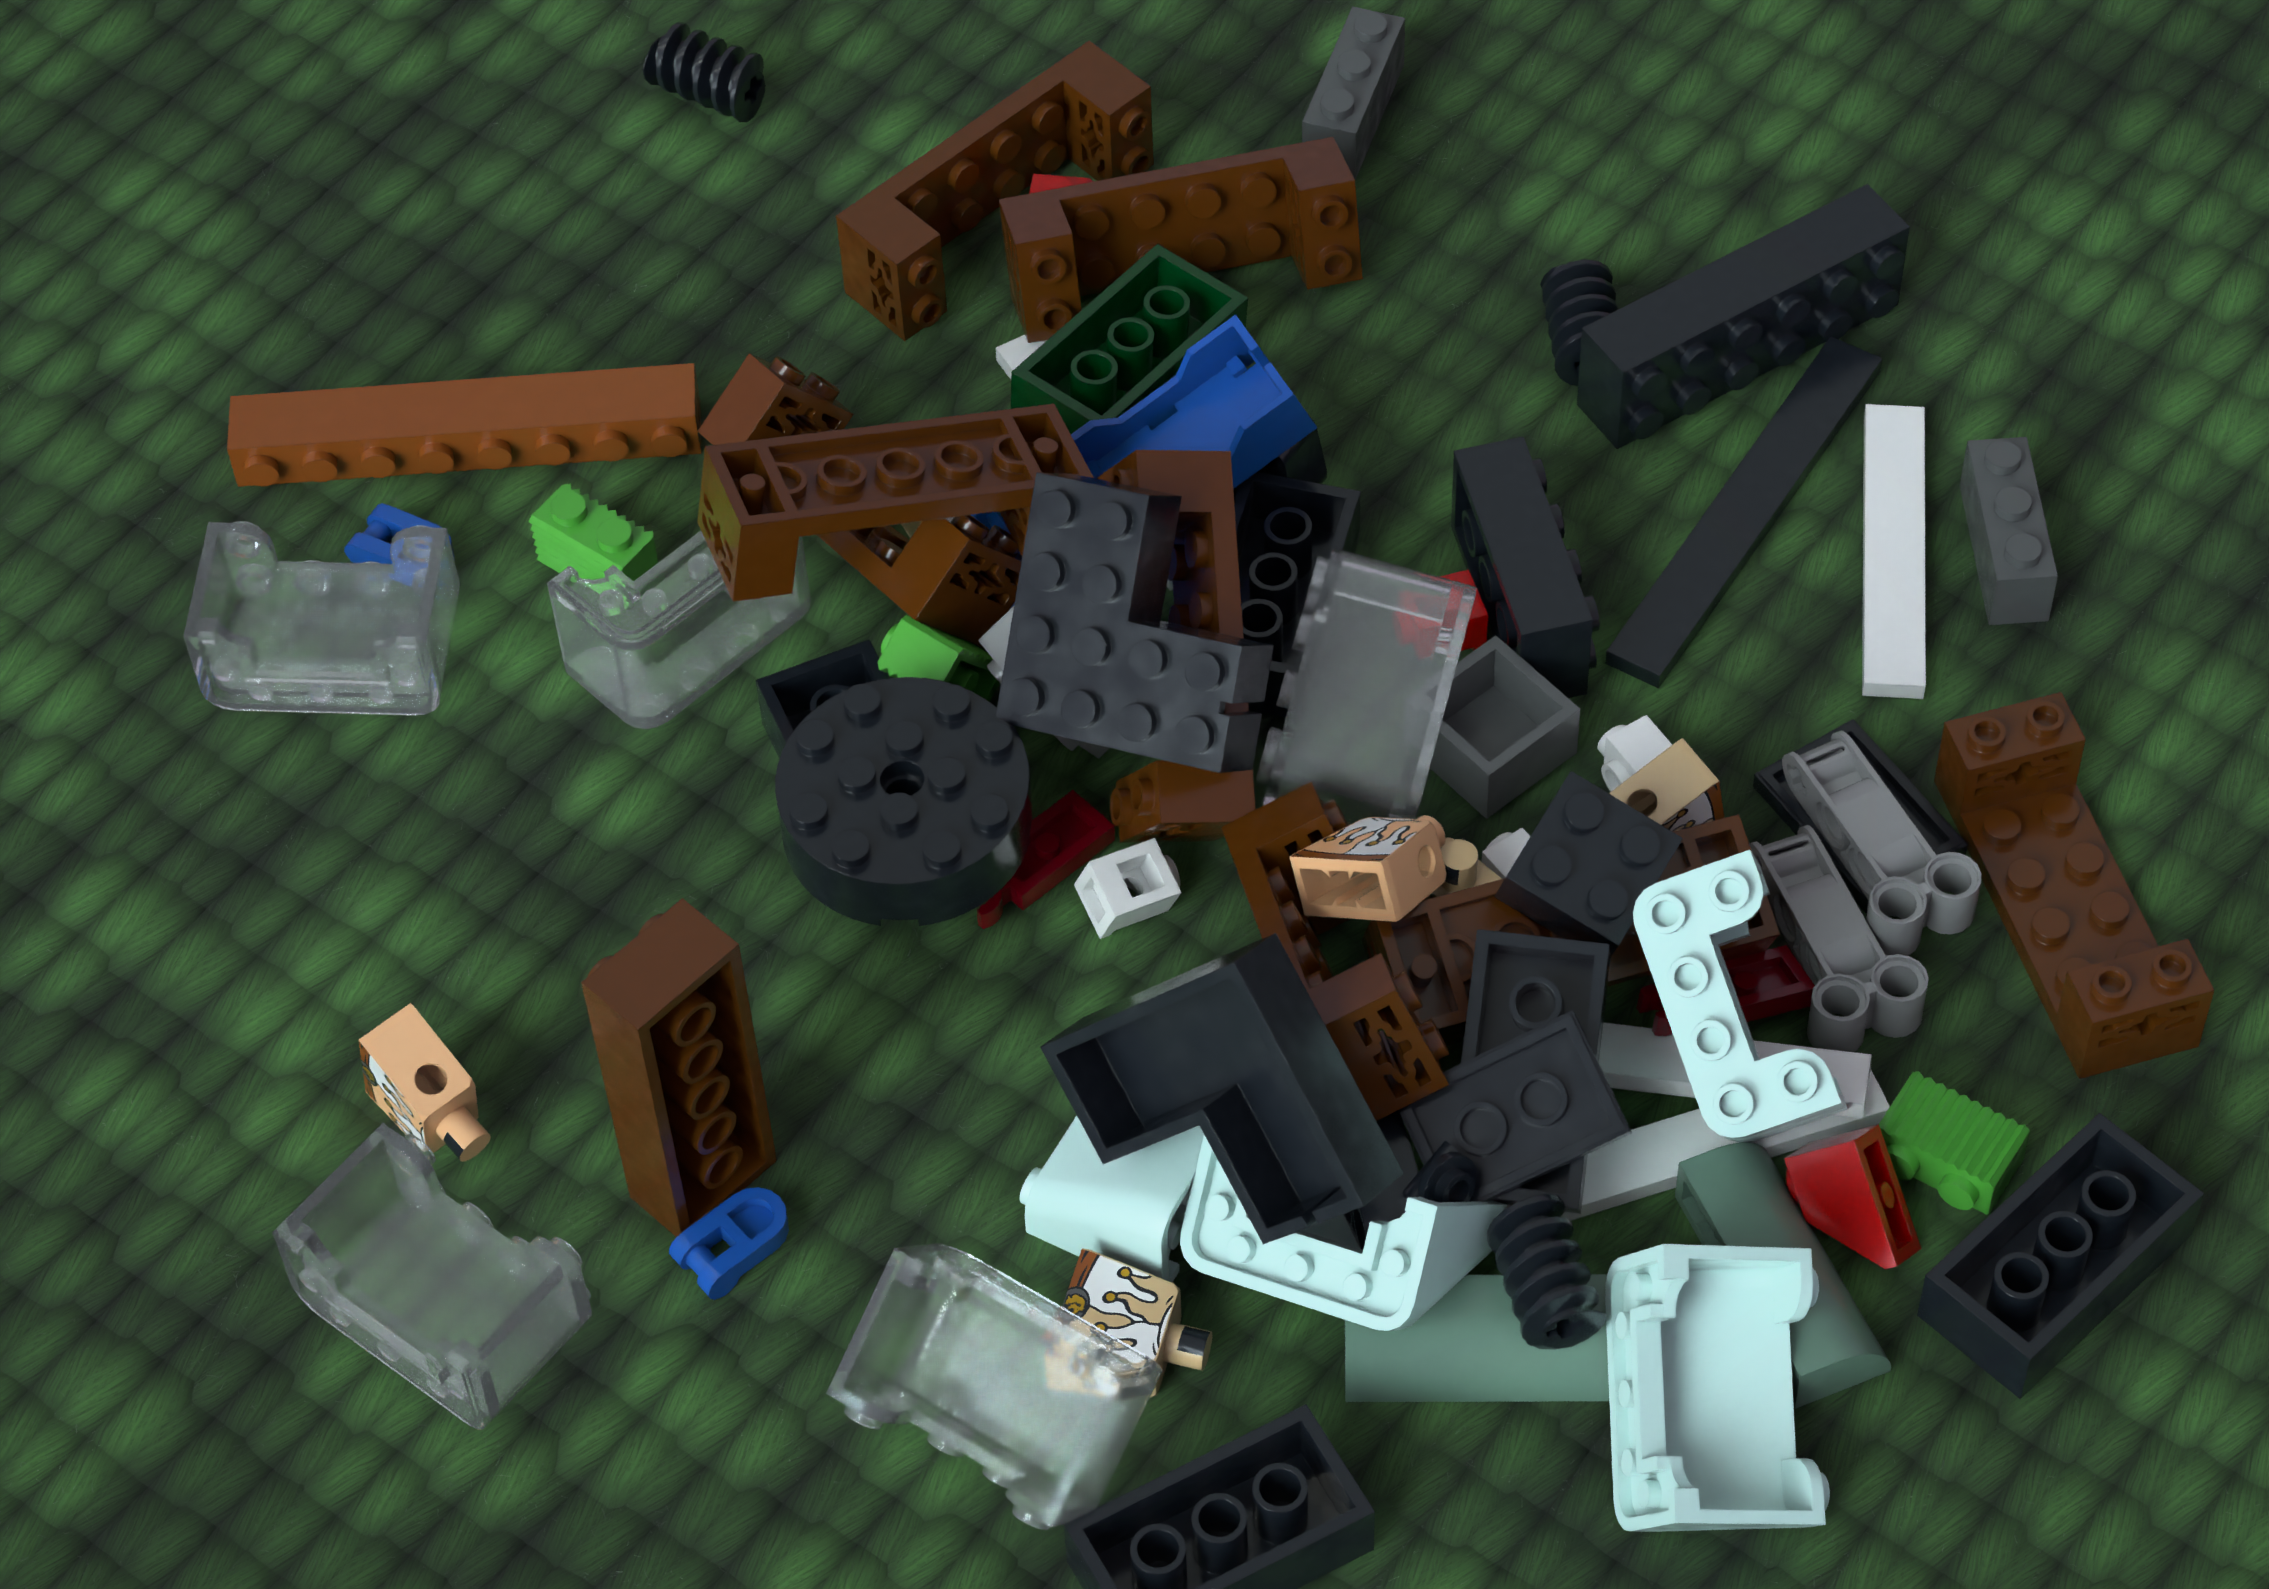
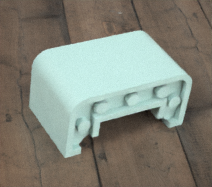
[1633,850,1847,1143]

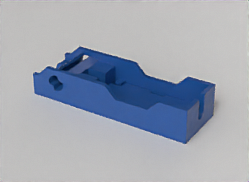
[972,314,1317,610]

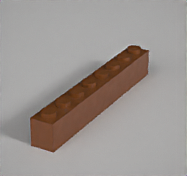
[227,363,701,487]

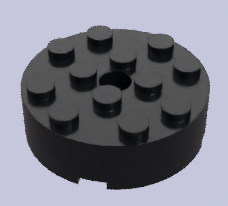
[775,677,1032,926]

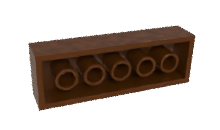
[581,898,777,1237]

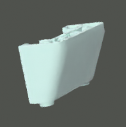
[1020,1116,1204,1282]
[1180,1135,1507,1331]
[1605,1244,1830,1532]

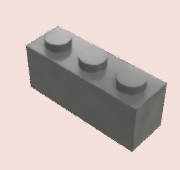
[1302,6,1405,180]
[1960,437,2058,625]

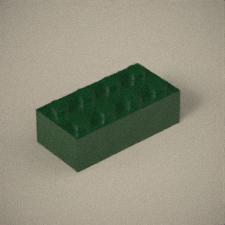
[1011,244,1248,434]

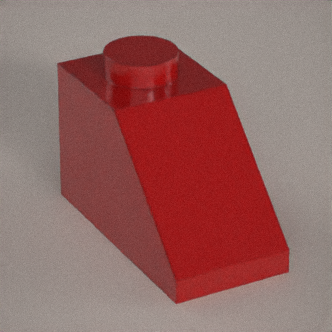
[1784,1124,1922,1269]

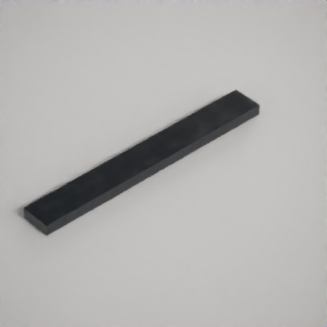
[1605,336,1883,688]

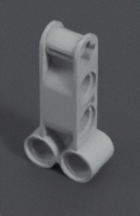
[1782,731,1982,956]
[1749,825,1929,1052]

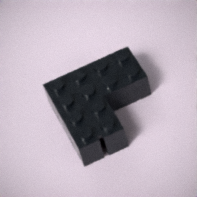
[996,472,1274,773]
[1040,933,1404,1245]

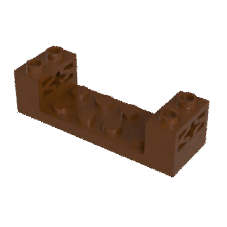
[836,40,1154,341]
[999,137,1363,343]
[698,353,1022,647]
[698,404,1094,602]
[1096,450,1256,843]
[1934,692,2214,1079]
[1221,781,1449,1121]
[1362,814,1780,1046]

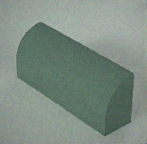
[1675,1142,1891,1409]
[1344,1274,1609,1402]

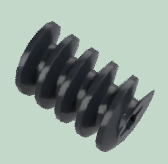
[642,22,766,122]
[1540,259,1619,386]
[1487,1194,1606,1350]

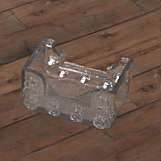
[183,521,460,715]
[547,531,811,729]
[1255,548,1477,825]
[272,1123,592,1430]
[826,1244,1163,1530]

